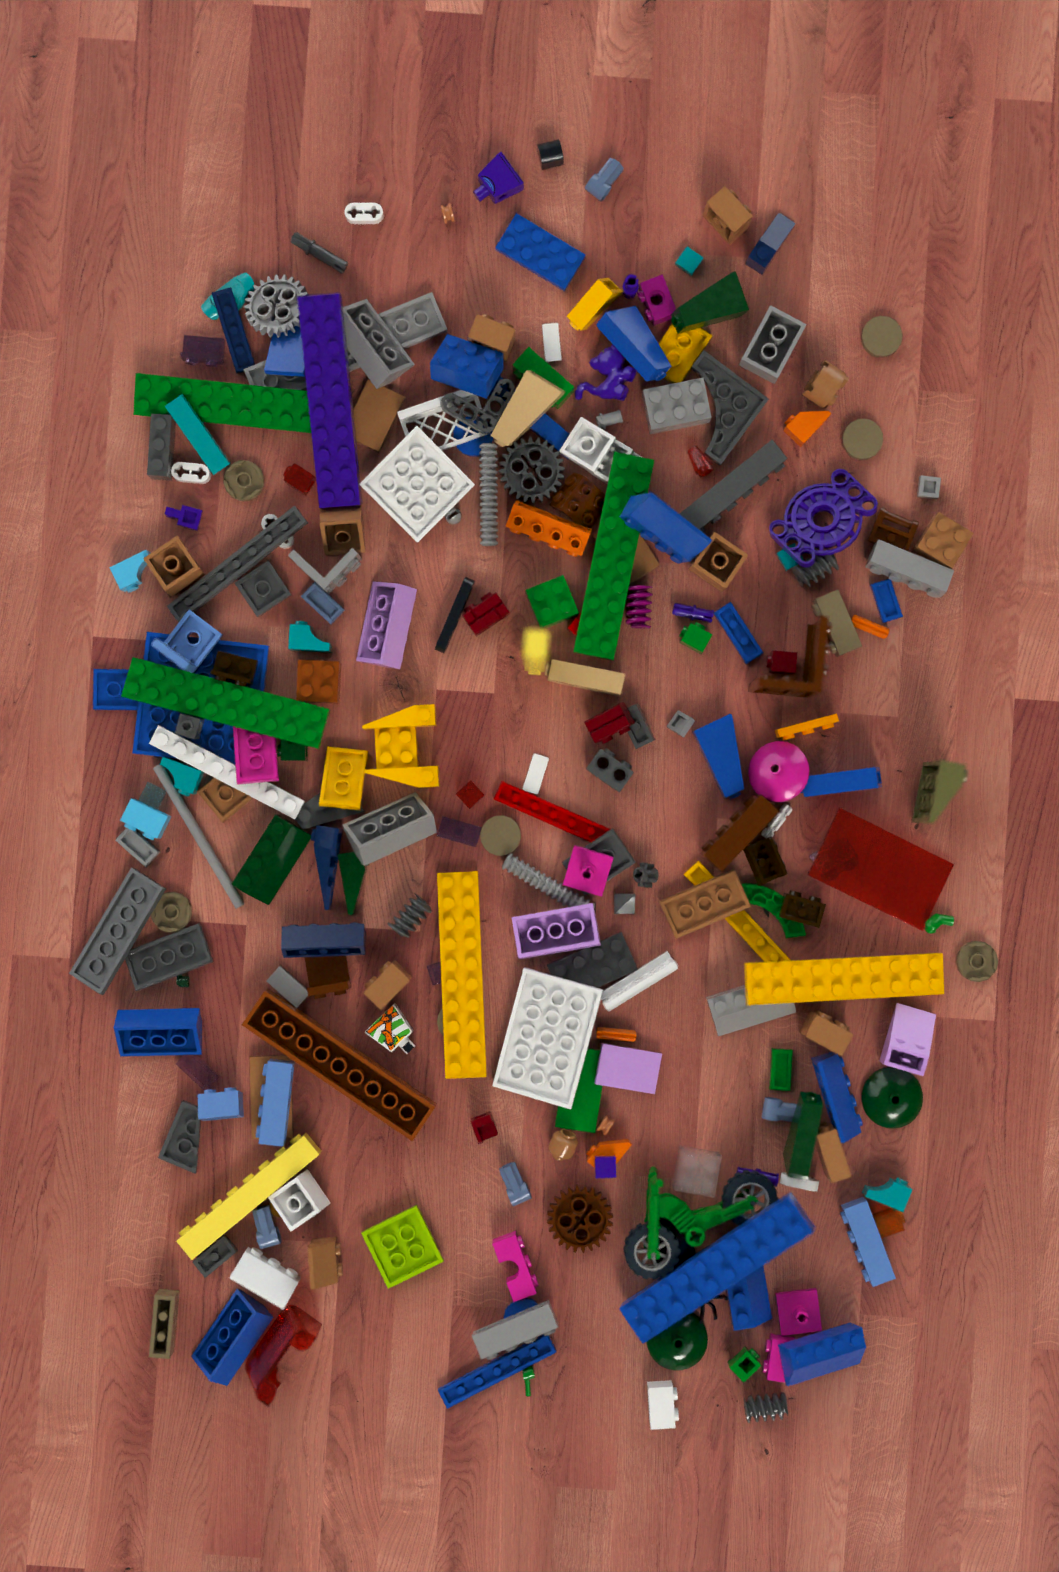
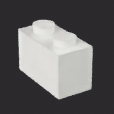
[647,1380,679,1430]

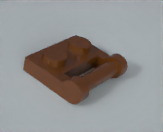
[867,507,919,551]

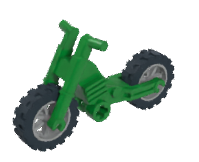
[624,1166,778,1280]

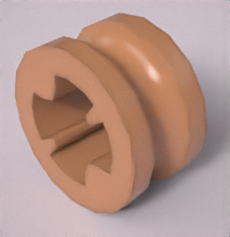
[440,203,455,224]
[596,1115,615,1136]

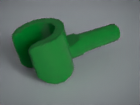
[522,1366,535,1397]

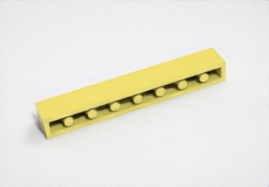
[524,630,548,675]
[176,1133,321,1260]

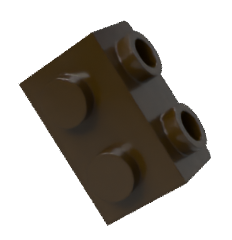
[743,837,787,886]

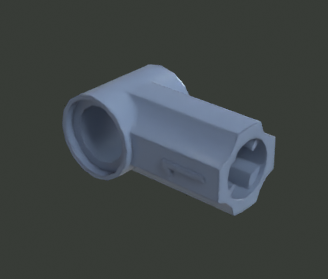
[585,158,624,201]
[761,1097,797,1122]
[499,1162,532,1206]
[252,1205,281,1249]

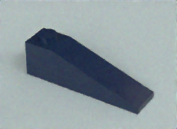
[311,825,343,910]

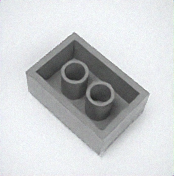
[739,305,807,384]
[642,377,712,435]

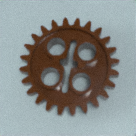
[547,1184,613,1253]

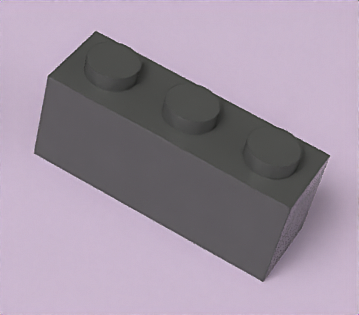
[147,414,176,481]

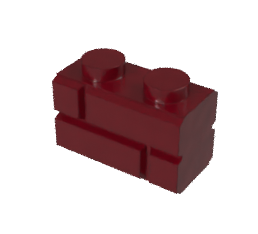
[462,592,510,637]
[584,702,635,744]

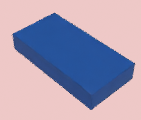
[870,579,903,624]

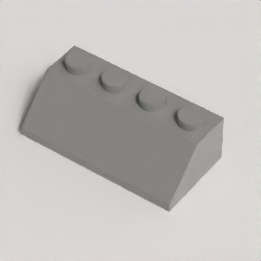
[343,299,415,389]
[342,792,437,866]
[706,985,796,1036]

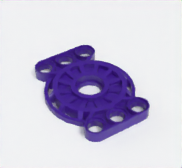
[769,469,878,568]

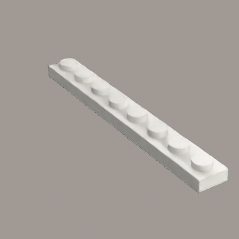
[149,725,305,819]

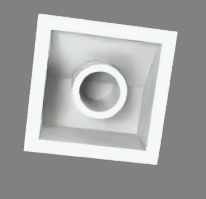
[268,1169,330,1231]

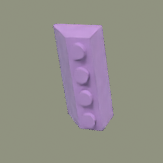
[356,581,417,669]
[512,903,601,959]

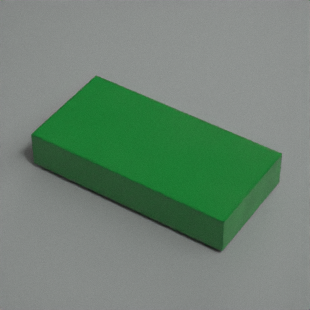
[769,1048,793,1091]

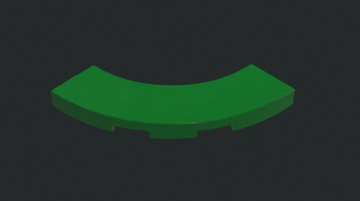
[741,883,806,939]

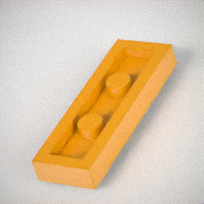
[775,714,839,741]

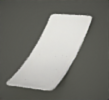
[542,323,562,362]
[523,753,549,794]

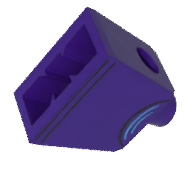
[473,152,524,204]

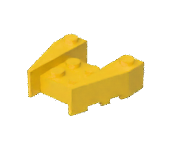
[362,704,440,788]

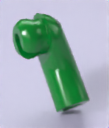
[925,914,954,934]

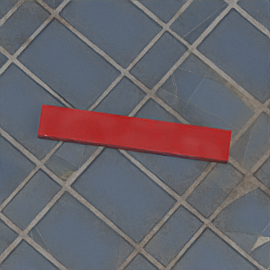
[494,781,610,842]

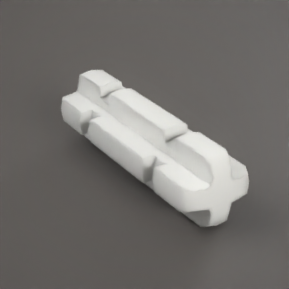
[761,804,793,838]

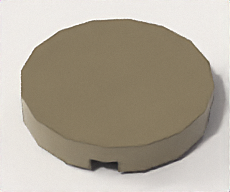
[861,316,903,357]
[842,419,883,460]
[223,460,265,501]
[480,815,521,856]
[151,892,192,933]
[956,941,998,982]

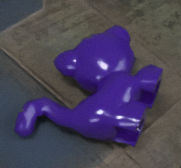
[575,344,636,401]

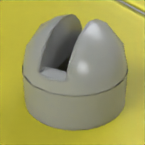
[445,508,461,525]

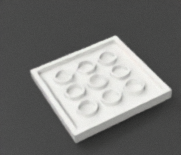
[359,426,475,543]

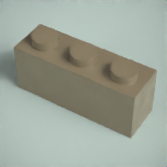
[812,590,862,657]
[149,1289,180,1359]

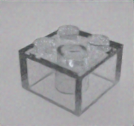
[672,1145,722,1198]

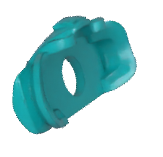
[201,272,255,320]

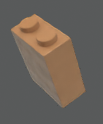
[815,1121,852,1183]

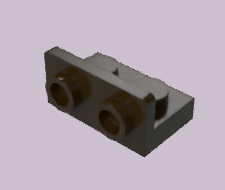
[210,651,259,687]
[779,890,826,928]

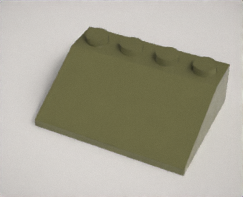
[912,760,968,823]

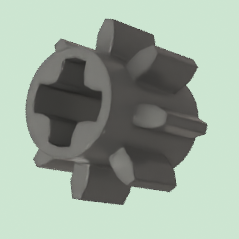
[633,863,659,888]

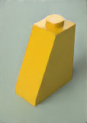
[566,278,623,331]

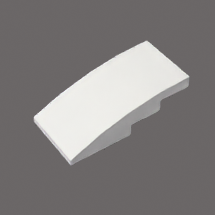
[559,417,642,484]

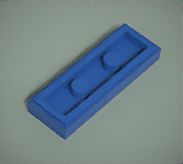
[714,602,764,664]

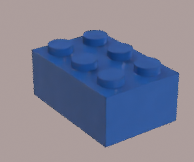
[430,334,503,399]

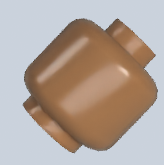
[548,1129,578,1161]

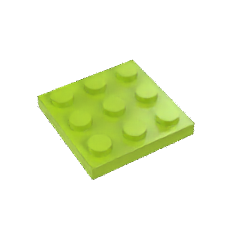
[361,1205,444,1289]

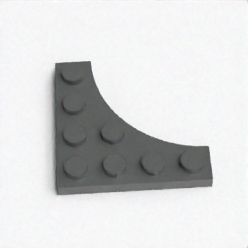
[691,350,769,466]

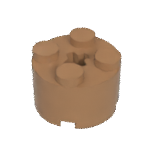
[802,360,849,408]

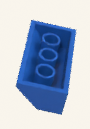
[620,493,712,564]
[113,1008,202,1056]
[811,1051,863,1143]
[726,1266,772,1331]
[191,1288,274,1386]
[778,1322,866,1386]

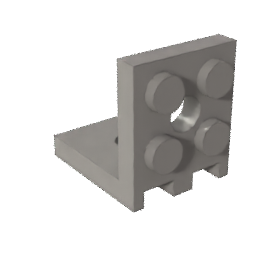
[288,548,362,595]

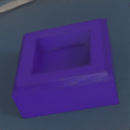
[595,1156,616,1178]

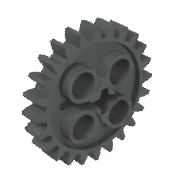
[499,437,565,504]

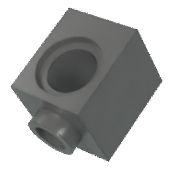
[175,714,205,739]

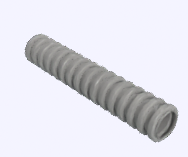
[479,443,498,546]
[502,853,595,908]

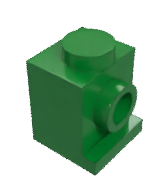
[727,1346,762,1383]

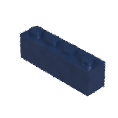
[281,922,366,958]

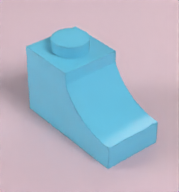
[109,550,150,593]

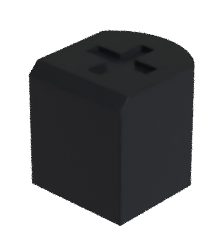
[537,139,564,170]

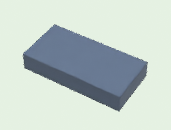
[301,582,345,625]

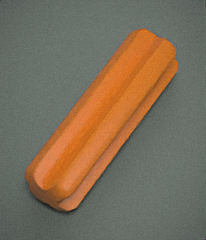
[851,615,890,639]
[596,1027,637,1042]

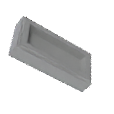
[115,828,160,867]
[266,965,308,1008]

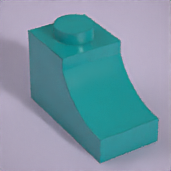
[288,621,332,653]
[160,757,204,797]
[862,1177,913,1212]

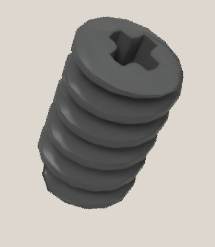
[792,549,839,588]
[388,893,432,938]
[744,1392,788,1423]

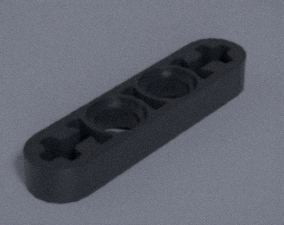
[435,577,475,653]

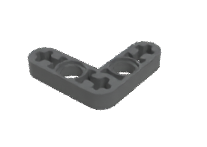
[440,379,515,434]

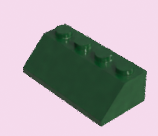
[231,814,311,905]

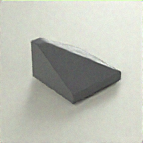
[614,893,635,914]

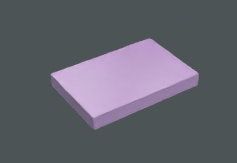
[594,1043,662,1094]

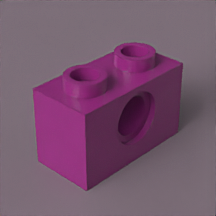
[637,274,676,326]

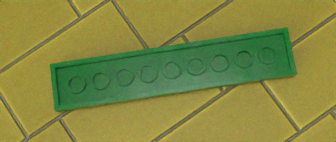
[133,373,311,433]
[573,451,654,661]
[121,657,330,749]

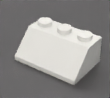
[229,1247,301,1309]

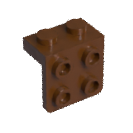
[550,472,605,529]
[305,956,351,999]

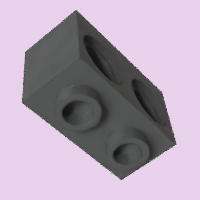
[586,748,634,793]

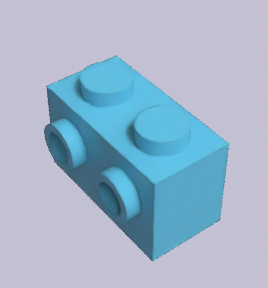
[120,798,172,840]

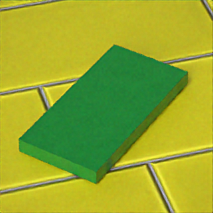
[555,1048,603,1133]

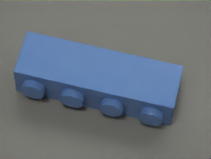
[256,1059,295,1147]
[840,1197,896,1287]

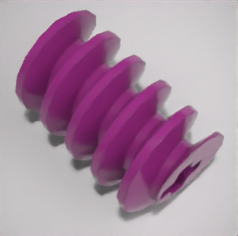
[625,585,653,629]

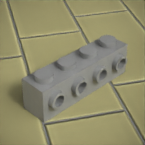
[865,539,954,598]
[472,1300,558,1360]

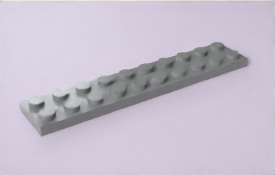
[244,292,448,390]

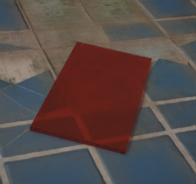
[807,808,954,931]

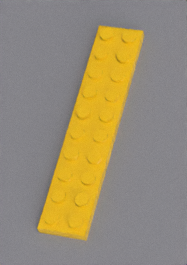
[437,871,487,1079]
[744,953,944,1005]

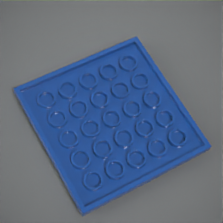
[132,632,270,764]

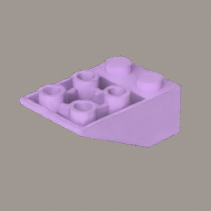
[879,1003,936,1076]

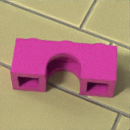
[492,1231,539,1302]

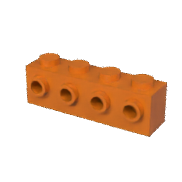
[506,500,592,557]

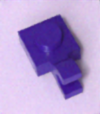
[165,505,203,531]

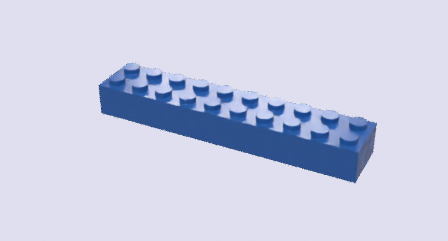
[619,1192,815,1344]

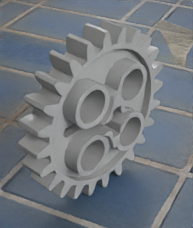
[244,274,309,338]

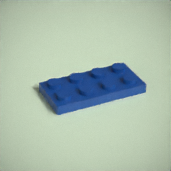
[495,213,586,292]

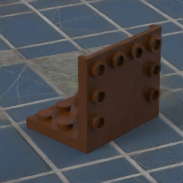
[748,616,832,698]

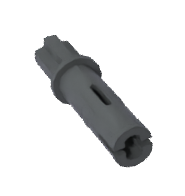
[291,232,348,274]

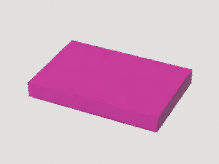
[233,727,279,785]

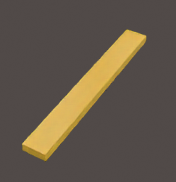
[684,860,790,962]

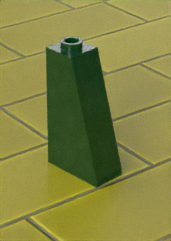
[671,271,749,334]
[783,1091,823,1180]

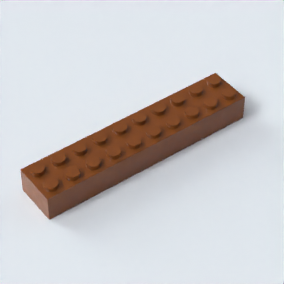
[242,989,437,1141]

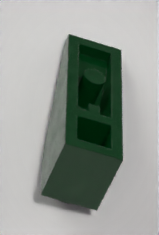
[338,852,370,915]

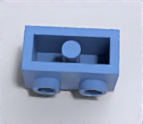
[197,1087,244,1121]

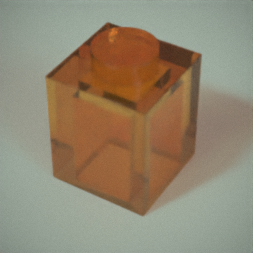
[872,1207,906,1238]

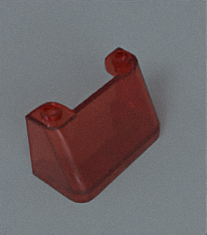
[245,1305,322,1407]

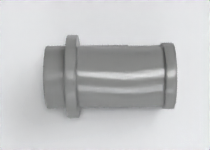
[596,410,623,429]

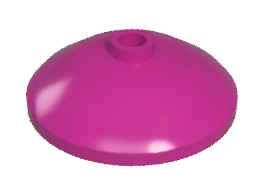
[748,741,810,802]

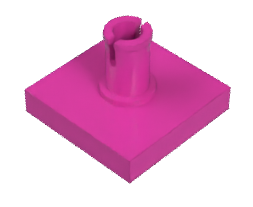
[563,845,614,897]
[775,1288,822,1336]

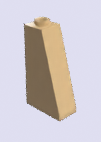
[491,370,565,447]
[545,659,625,697]

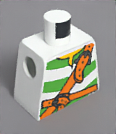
[365,1003,415,1054]

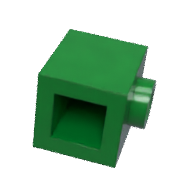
[679,622,713,654]

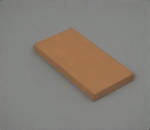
[659,869,751,939]
[249,1055,294,1139]

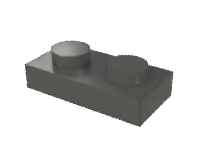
[628,703,655,749]
[192,1234,238,1278]

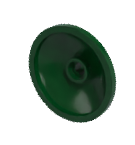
[861,1067,923,1129]
[646,1312,708,1371]

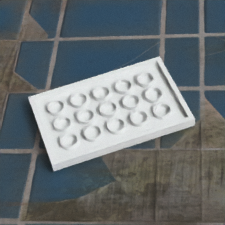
[492,967,603,1109]

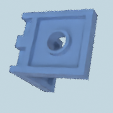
[151,610,223,673]

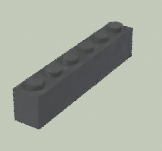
[680,440,787,532]

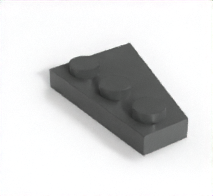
[295,793,365,830]
[158,1100,201,1174]

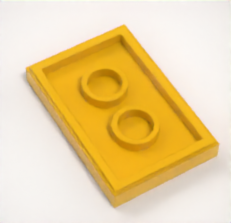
[659,324,713,384]
[319,746,368,810]

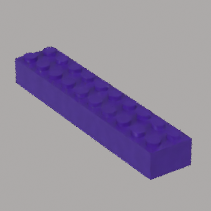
[297,293,362,508]

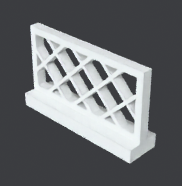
[397,390,491,451]
[601,951,678,1012]

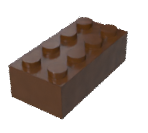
[700,795,779,872]

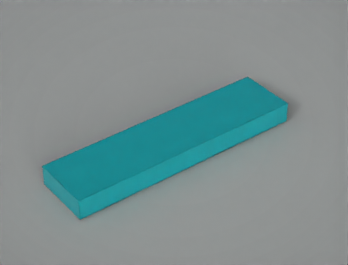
[165,394,231,475]

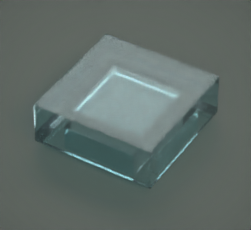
[139,782,166,809]

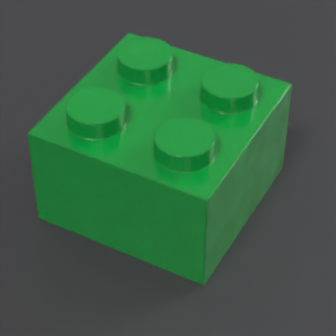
[525,575,579,631]

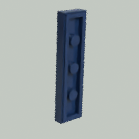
[212,287,255,374]

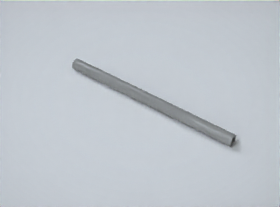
[153,764,245,909]

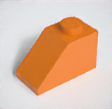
[783,411,832,447]
[586,1139,632,1168]

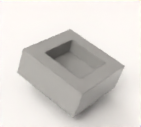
[917,475,941,499]
[666,710,695,738]

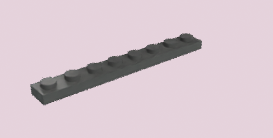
[167,505,308,622]

